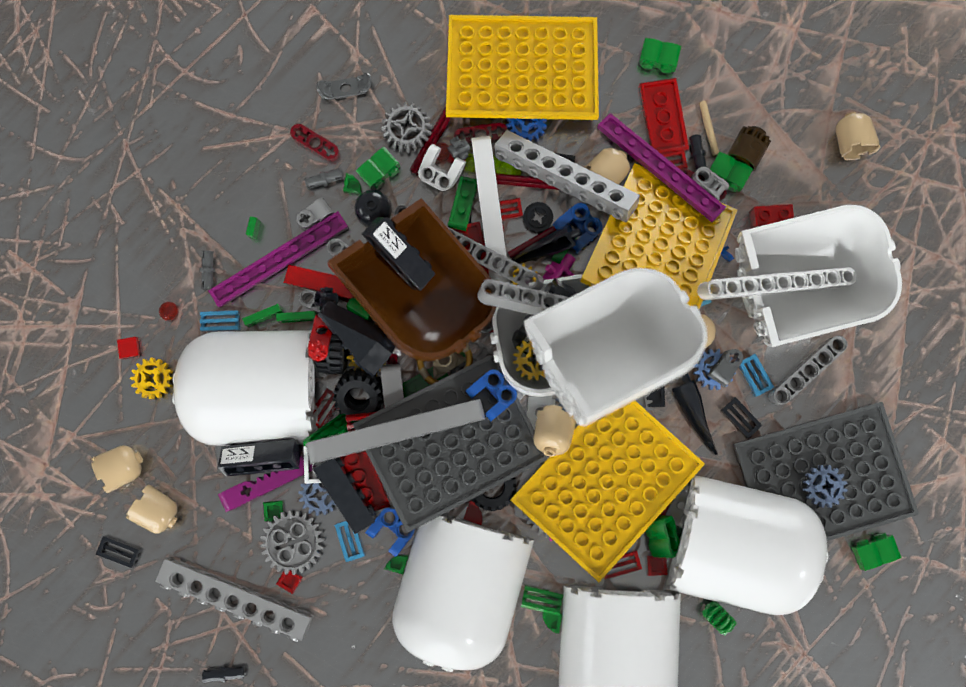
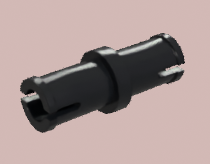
[689,134,707,172]
[202,665,245,683]

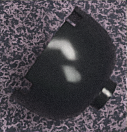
[354,190,392,227]

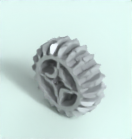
[381,102,432,153]

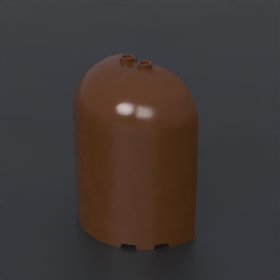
[328,198,497,361]

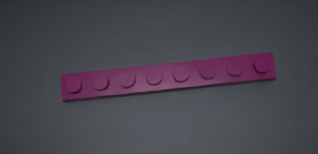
[597,113,726,223]
[208,211,349,308]

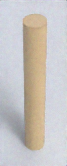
[699,101,719,156]

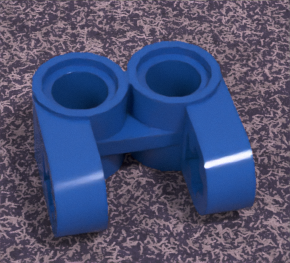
[552,203,603,253]
[465,369,517,421]
[365,506,416,557]

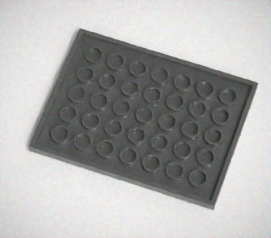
[353,354,549,533]
[733,402,919,541]

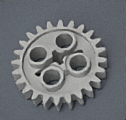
[260,510,325,575]

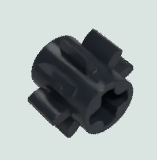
[314,287,339,311]

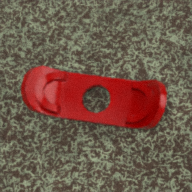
[308,314,332,361]

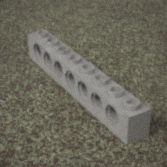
[494,130,640,222]
[155,557,314,642]

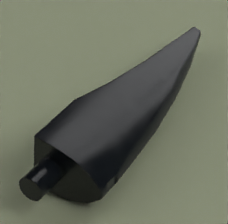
[511,224,582,264]
[672,372,718,455]

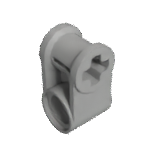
[691,167,729,201]
[296,198,334,231]

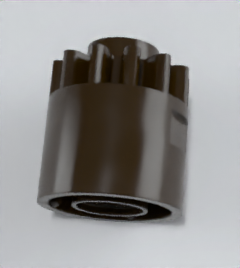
[727,126,771,172]

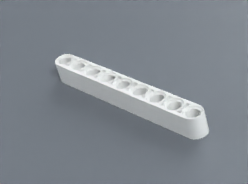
[471,135,510,284]
[697,267,857,300]

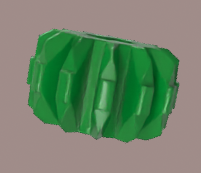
[702,601,737,635]

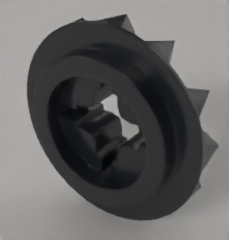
[523,202,553,232]

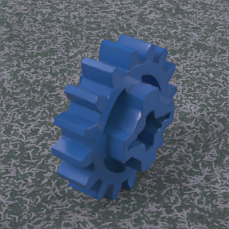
[507,118,547,142]

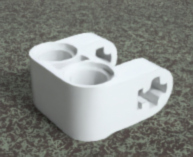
[418,144,466,191]

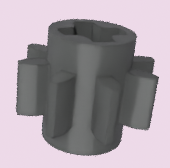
[447,136,471,160]

